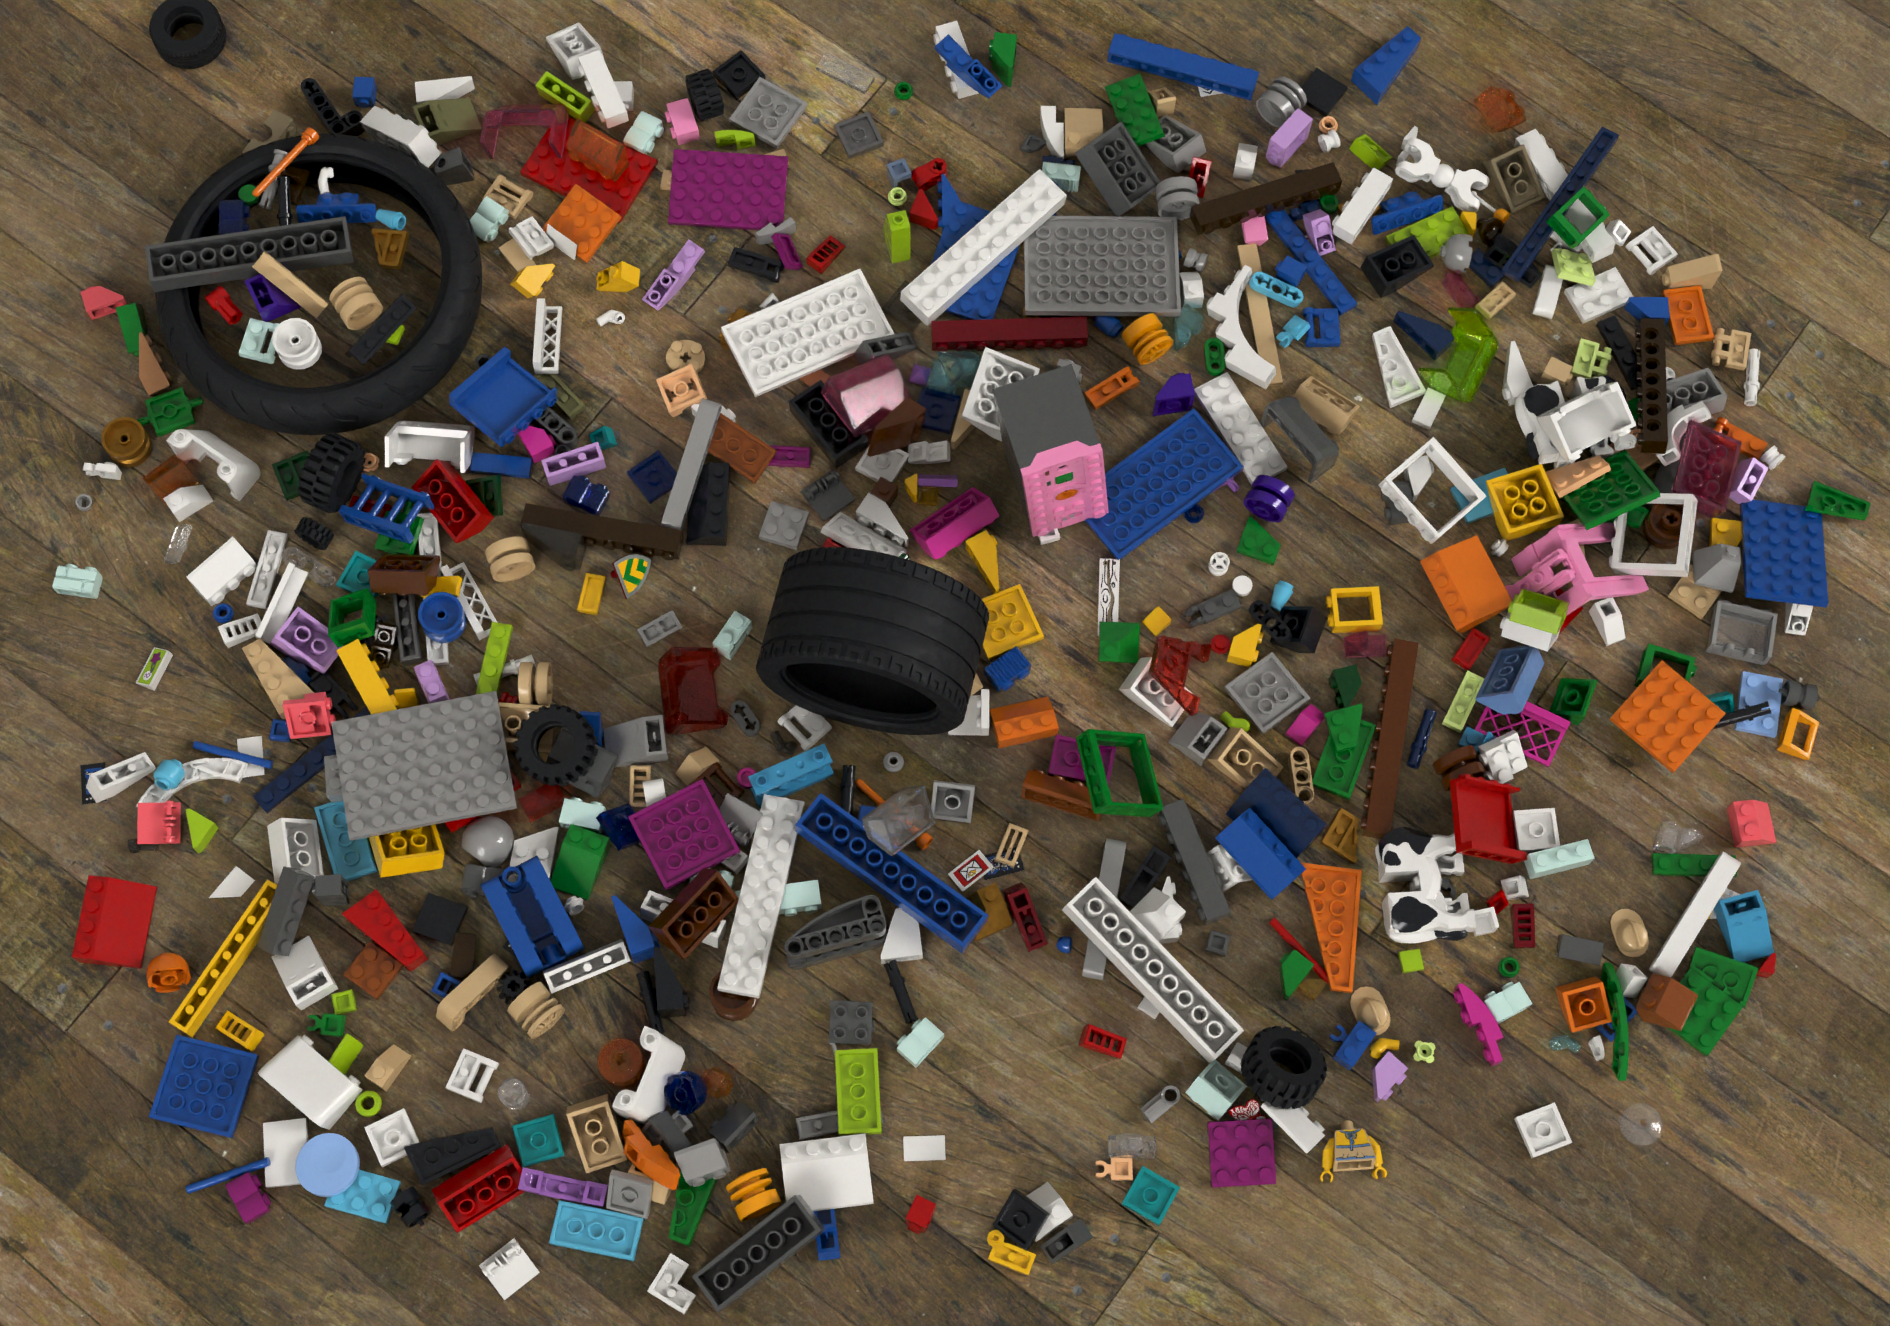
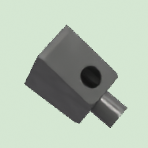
[429,147,474,185]

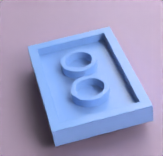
[1734,671,1783,738]

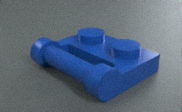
[1303,307,1341,347]

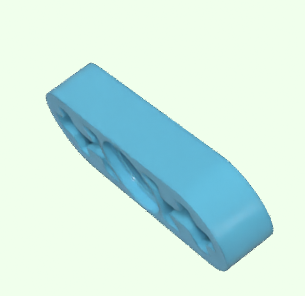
[1249,272,1304,308]

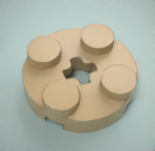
[666,340,706,373]

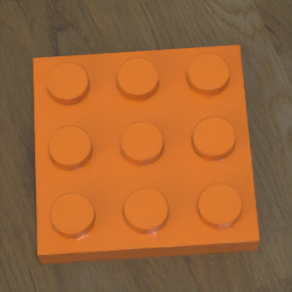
[542,184,622,263]

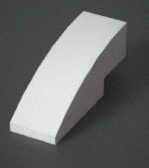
[1040,106,1064,161]

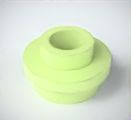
[888,187,907,206]

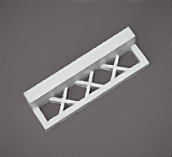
[532,298,563,374]
[255,562,308,644]
[440,562,498,641]

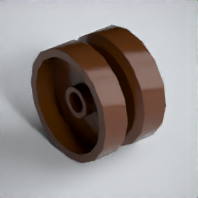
[1643,504,1684,549]
[1432,745,1486,792]
[709,972,758,1021]

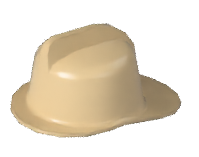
[1610,909,1649,957]
[1350,986,1391,1036]

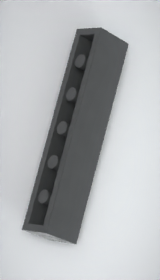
[1157,799,1231,925]

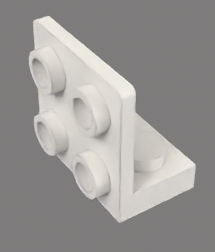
[948,689,989,736]
[1207,844,1253,892]

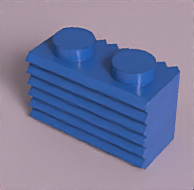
[984,646,1031,692]

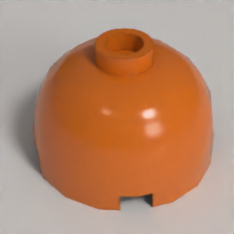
[146,953,191,993]

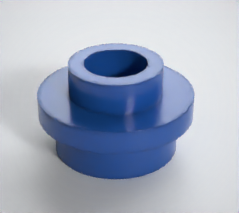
[213,603,234,623]

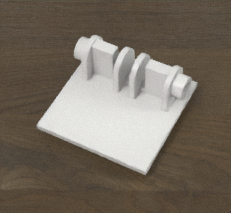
[479,1238,540,1300]

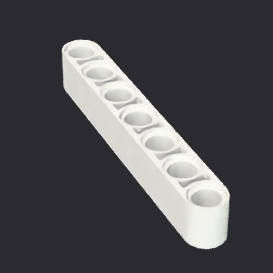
[1649,851,1741,977]

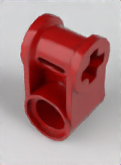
[911,158,947,191]

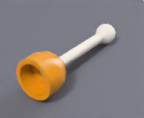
[1471,191,1510,223]

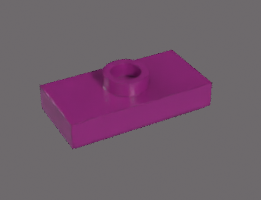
[771,233,803,270]

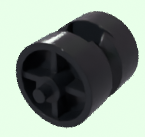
[390,1187,431,1228]

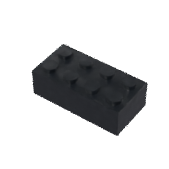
[789,380,868,469]

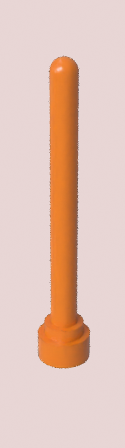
[252,127,319,197]
[855,779,933,850]

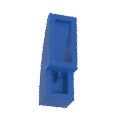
[813,1209,841,1261]

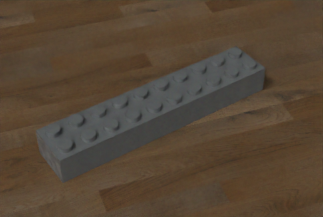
[145,216,354,292]

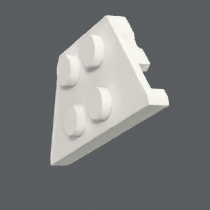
[508,827,559,882]

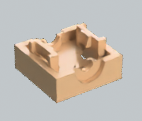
[656,364,708,417]

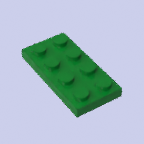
[1105,73,1165,147]
[1312,719,1376,800]

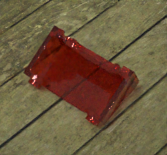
[658,647,728,735]

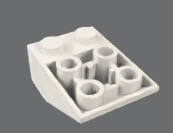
[272,936,339,1010]

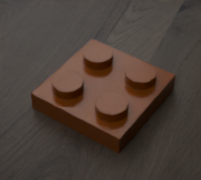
[343,941,404,1000]

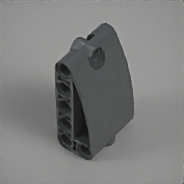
[784,895,887,970]

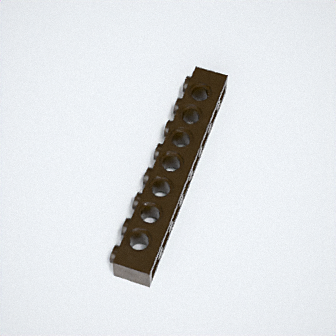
[1635,318,1668,454]

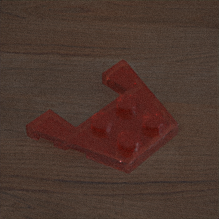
[1149,636,1211,716]

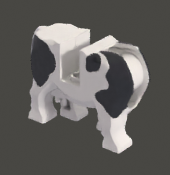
[1515,375,1637,469]
[1375,827,1476,943]

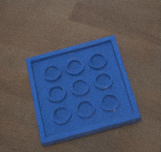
[149,1035,259,1139]

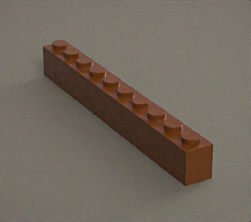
[1360,639,1419,839]

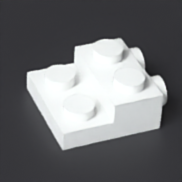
[1478,730,1527,784]

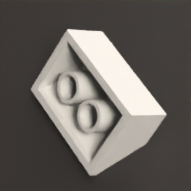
[186,536,257,606]
[267,818,324,885]
[1260,1101,1325,1154]

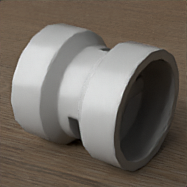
[1183,248,1208,272]

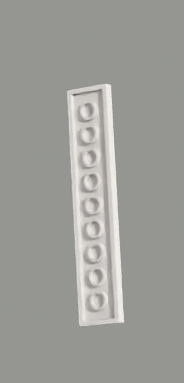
[717,794,805,998]

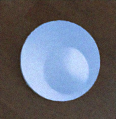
[296,1133,360,1197]

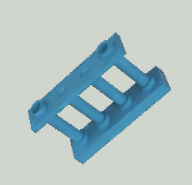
[748,744,834,808]

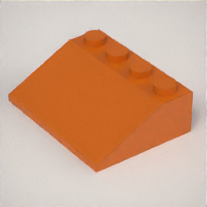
[1420,535,1513,634]

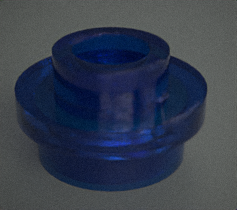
[1184,504,1204,523]

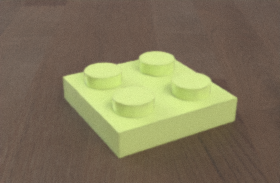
[1551,247,1596,286]

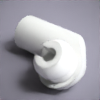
[596,310,625,327]

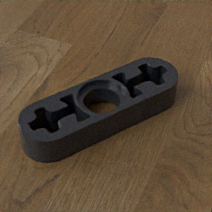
[1249,600,1293,645]

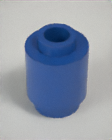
[1094,316,1124,338]

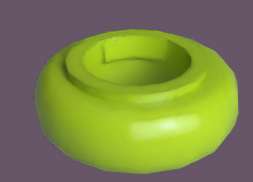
[355,1090,382,1117]

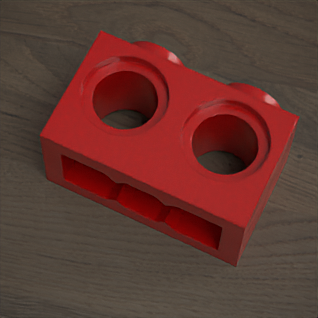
[905,1195,936,1234]

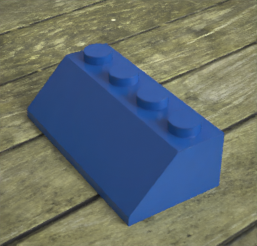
[1215,808,1306,900]

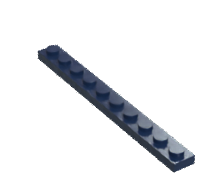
[1501,127,1619,282]

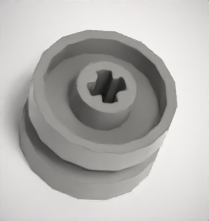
[1155,176,1200,220]

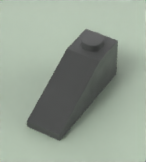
[854,331,918,370]

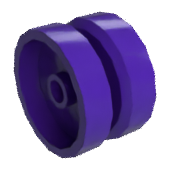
[1243,475,1295,523]

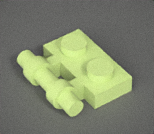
[1571,338,1612,378]

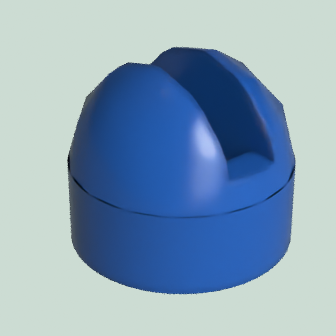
[1056,936,1072,953]

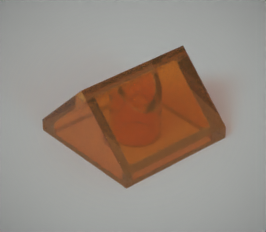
[142,454,199,507]

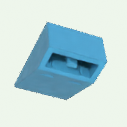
[1713,890,1774,962]

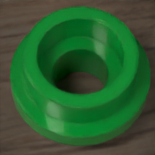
[894,82,913,100]
[1498,957,1520,978]

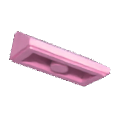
[1242,216,1268,246]

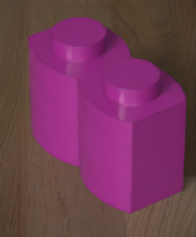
[225,1172,272,1224]

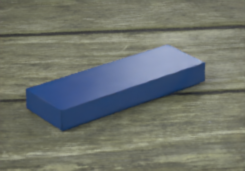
[470,452,533,479]

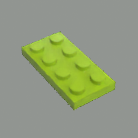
[1385,206,1470,258]
[835,1048,882,1136]

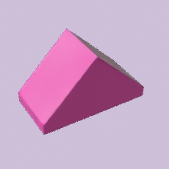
[1286,704,1325,746]

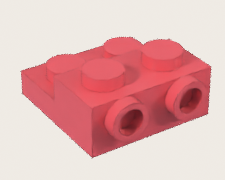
[283,692,336,739]

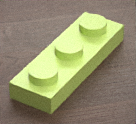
[1442,670,1485,733]

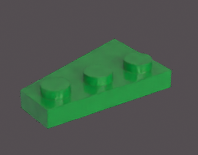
[1689,946,1758,1007]

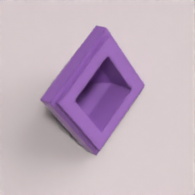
[909,364,933,387]

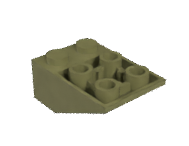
[412,98,482,146]

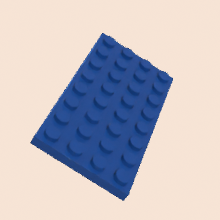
[1085,409,1244,560]

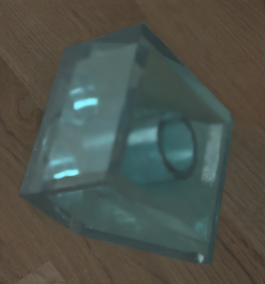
[937,351,982,387]

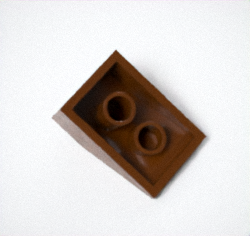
[867,397,926,457]

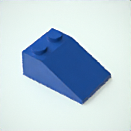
[611,895,660,964]

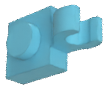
[1276,315,1310,348]

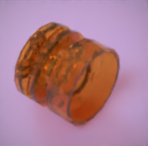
[597,1038,645,1089]

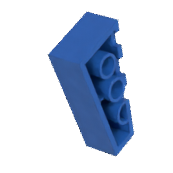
[1351,26,1421,105]

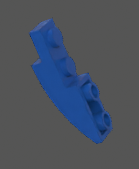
[934,34,1003,99]

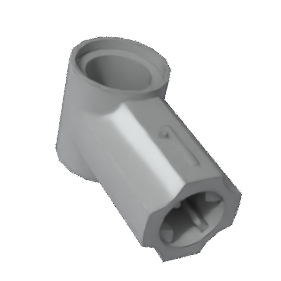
[1140,1085,1180,1124]

